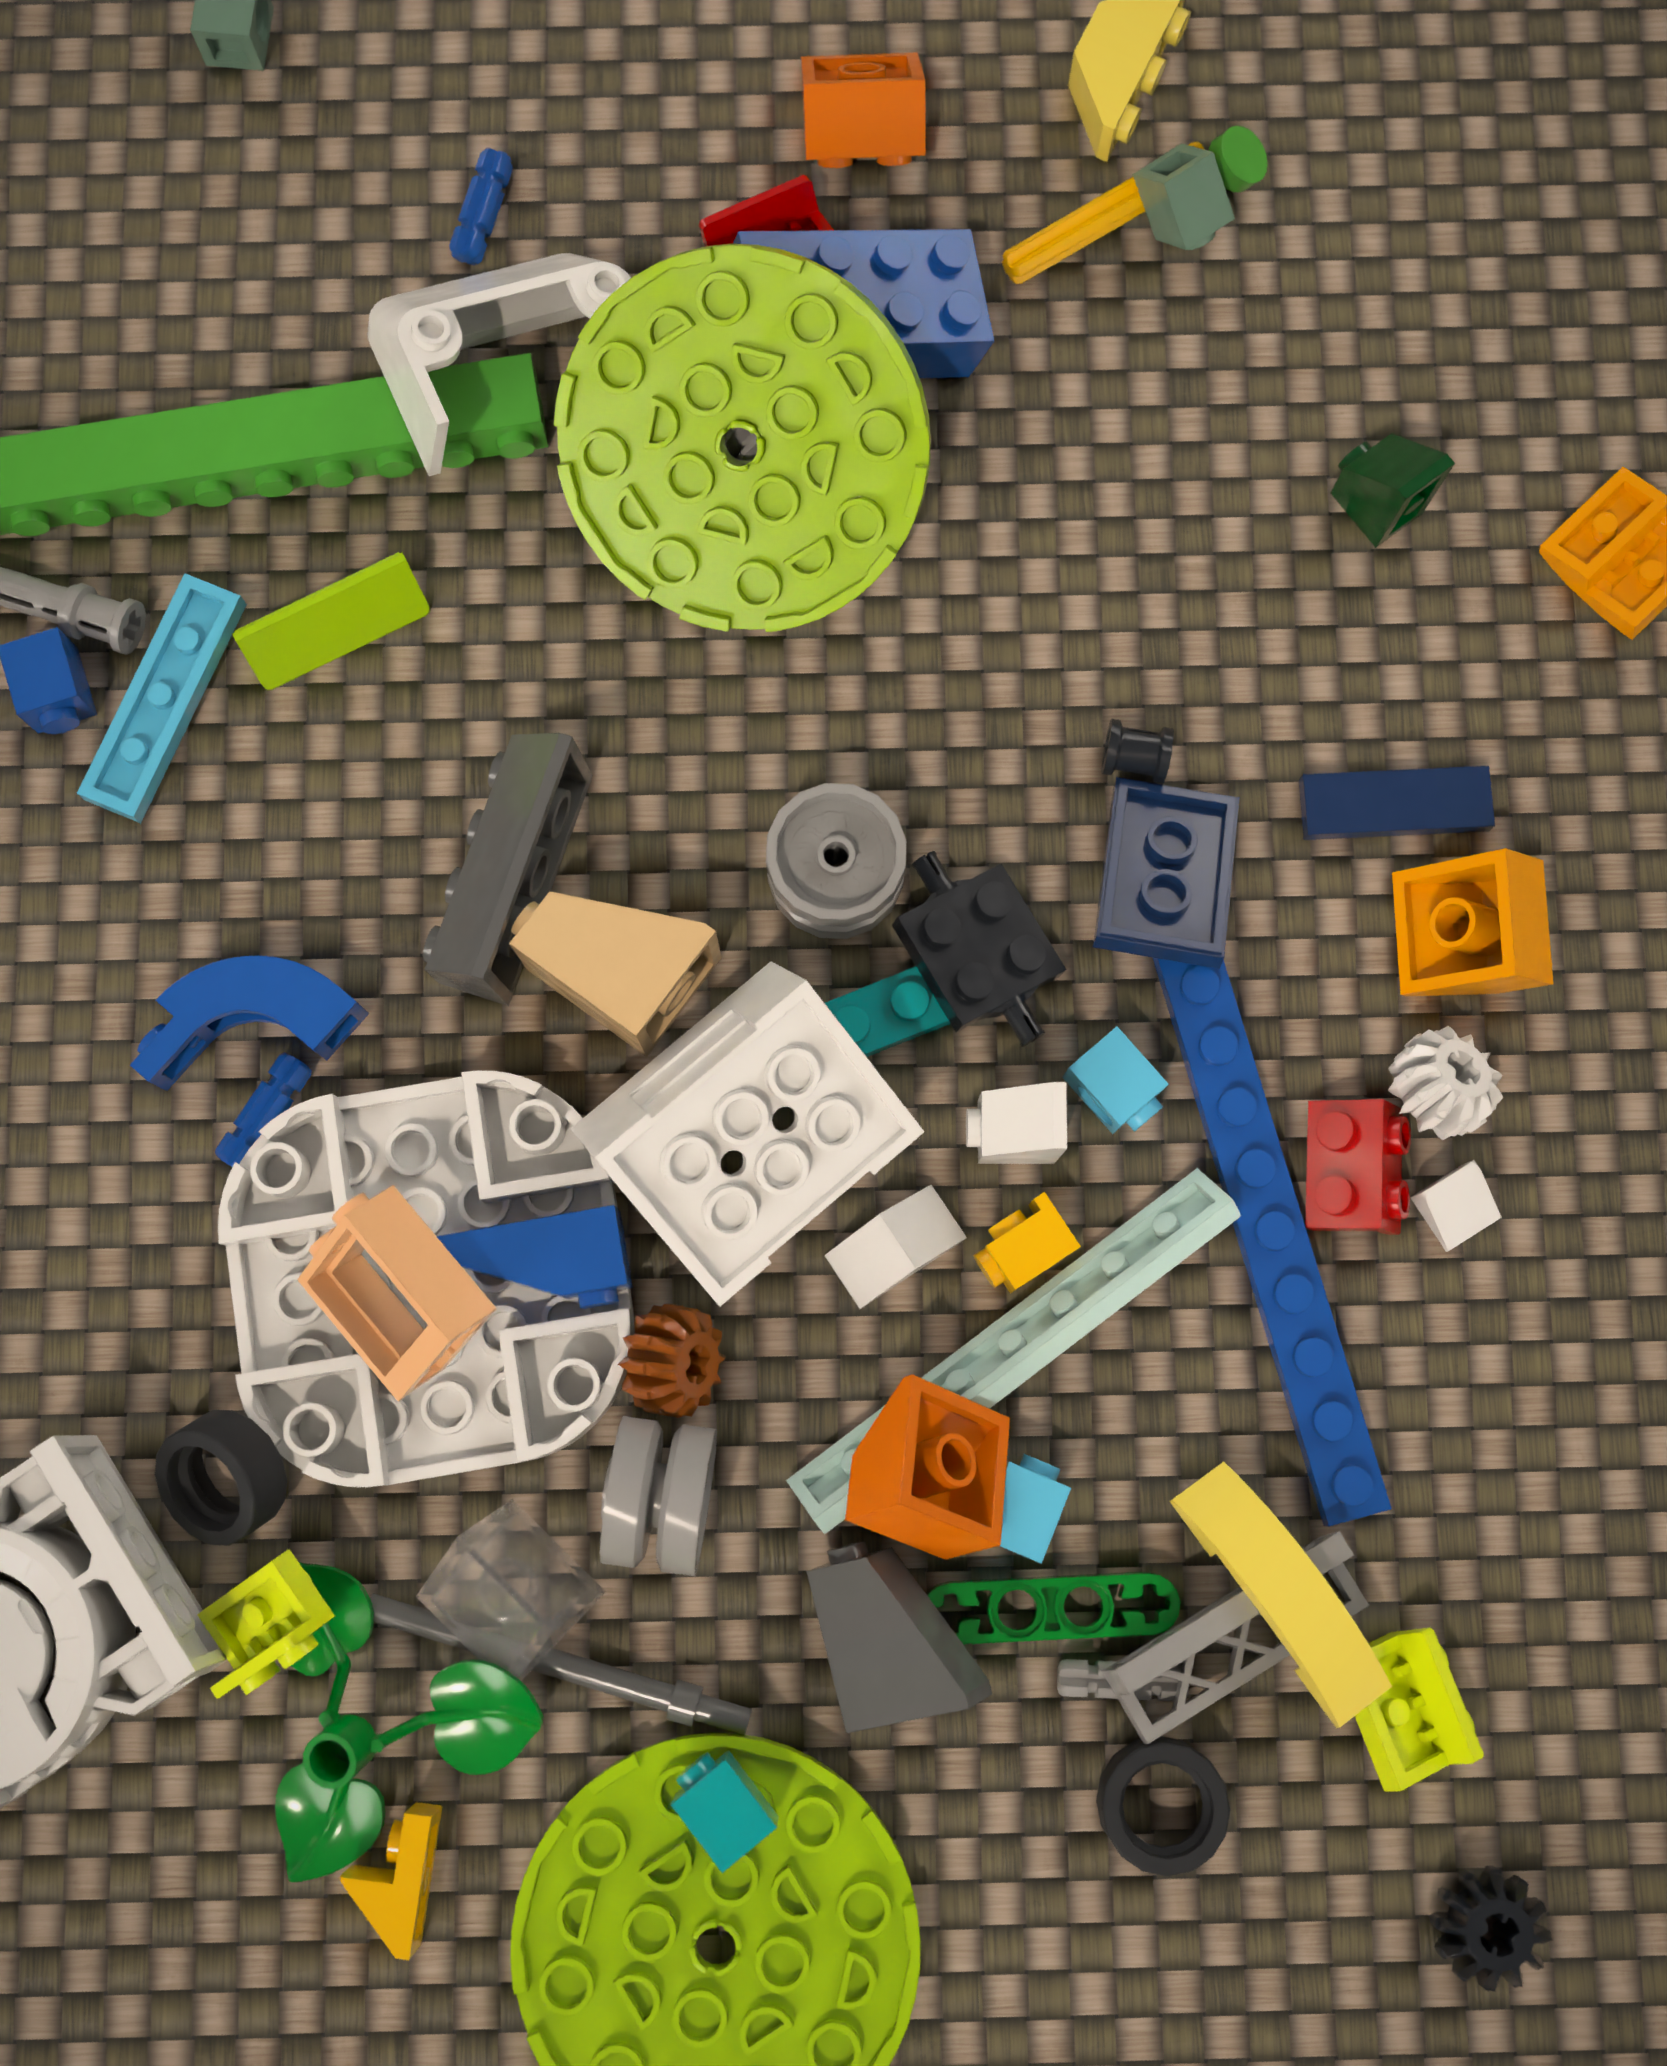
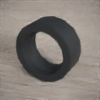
[155,1410,287,1546]
[1096,1736,1231,1877]

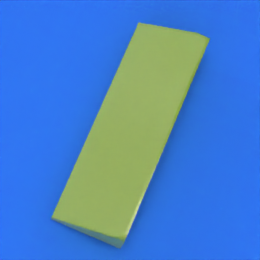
[232,552,430,690]

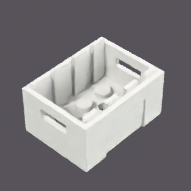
[570,961,924,1306]

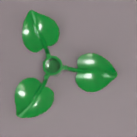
[275,1562,543,1882]

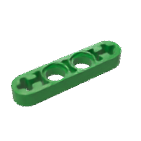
[926,1572,1181,1644]

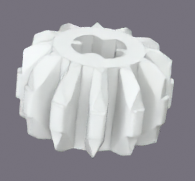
[1388,1026,1503,1140]

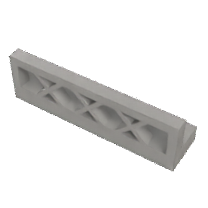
[1102,1531,1369,1744]

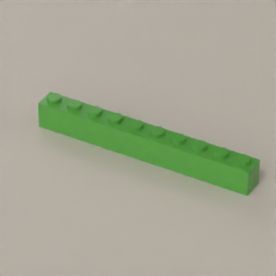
[0,353,549,536]

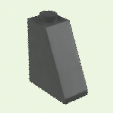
[806,1541,993,1733]

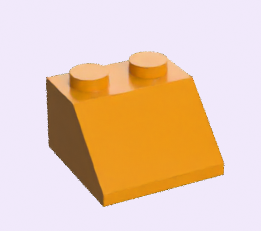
[1392,848,1554,996]

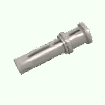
[0,567,146,655]

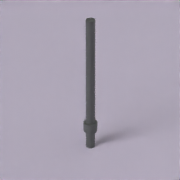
[370,1593,752,1736]

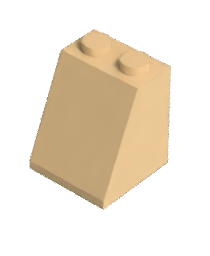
[509,891,722,1057]

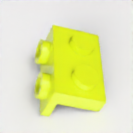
[197,1549,335,1699]
[1355,1628,1484,1792]

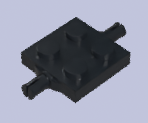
[892,851,1067,1047]

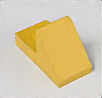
[340,1802,442,1960]

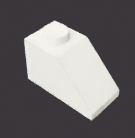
[966,1082,1067,1164]

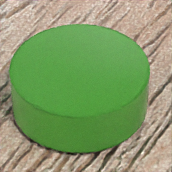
[1208,126,1267,193]

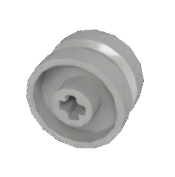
[766,783,907,939]
[600,1416,717,1576]

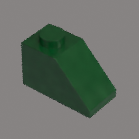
[1330,433,1455,548]

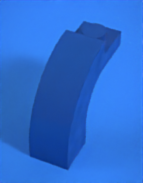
[130,956,370,1091]

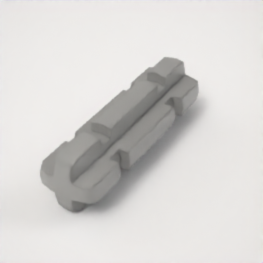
[1057,1659,1189,1702]

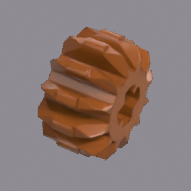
[617,1303,726,1418]

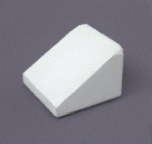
[1410,1160,1502,1252]

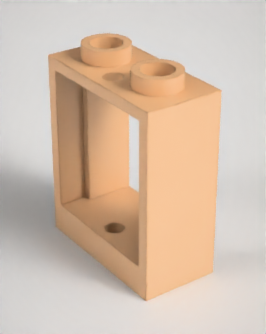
[297,1185,497,1402]

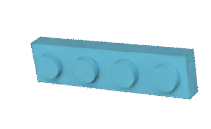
[77,573,247,823]

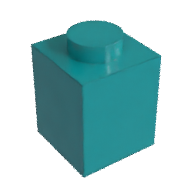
[671,1750,779,1873]

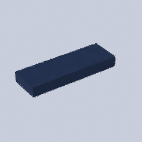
[1298,766,1495,840]

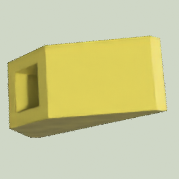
[1068,0,1191,162]

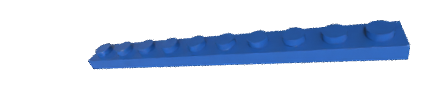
[1152,957,1392,1527]

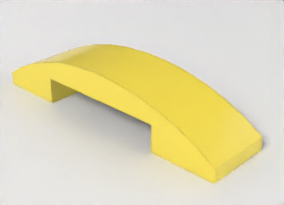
[1169,1462,1392,1728]

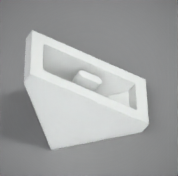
[825,1185,967,1309]

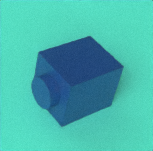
[0,627,97,734]

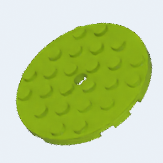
[554,244,931,632]
[510,1733,921,2066]

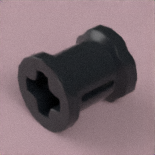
[1101,718,1174,784]

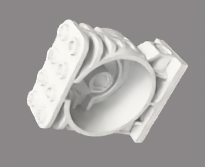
[0,1435,227,1808]

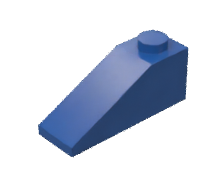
[436,1205,633,1309]

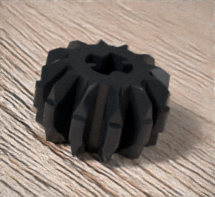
[1429,1865,1553,1992]

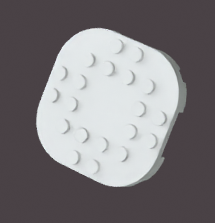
[218,1070,635,1487]

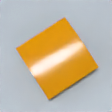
[1539,467,1667,640]

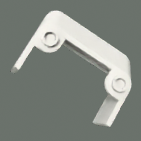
[368,253,631,476]

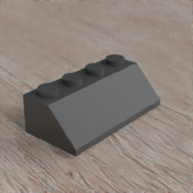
[423,733,593,1006]

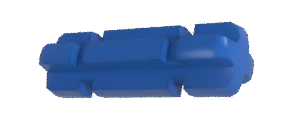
[449,148,513,266]
[215,1053,312,1167]

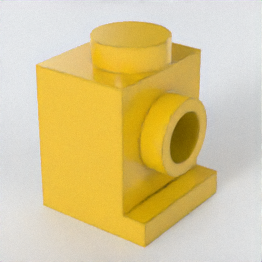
[973,1192,1081,1294]

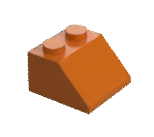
[801,52,926,168]
[845,1374,1010,1560]

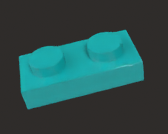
[825,966,950,1057]

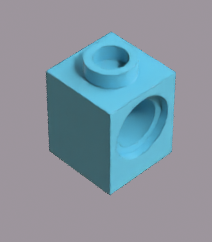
[1062,1026,1169,1134]
[1000,1454,1071,1564]

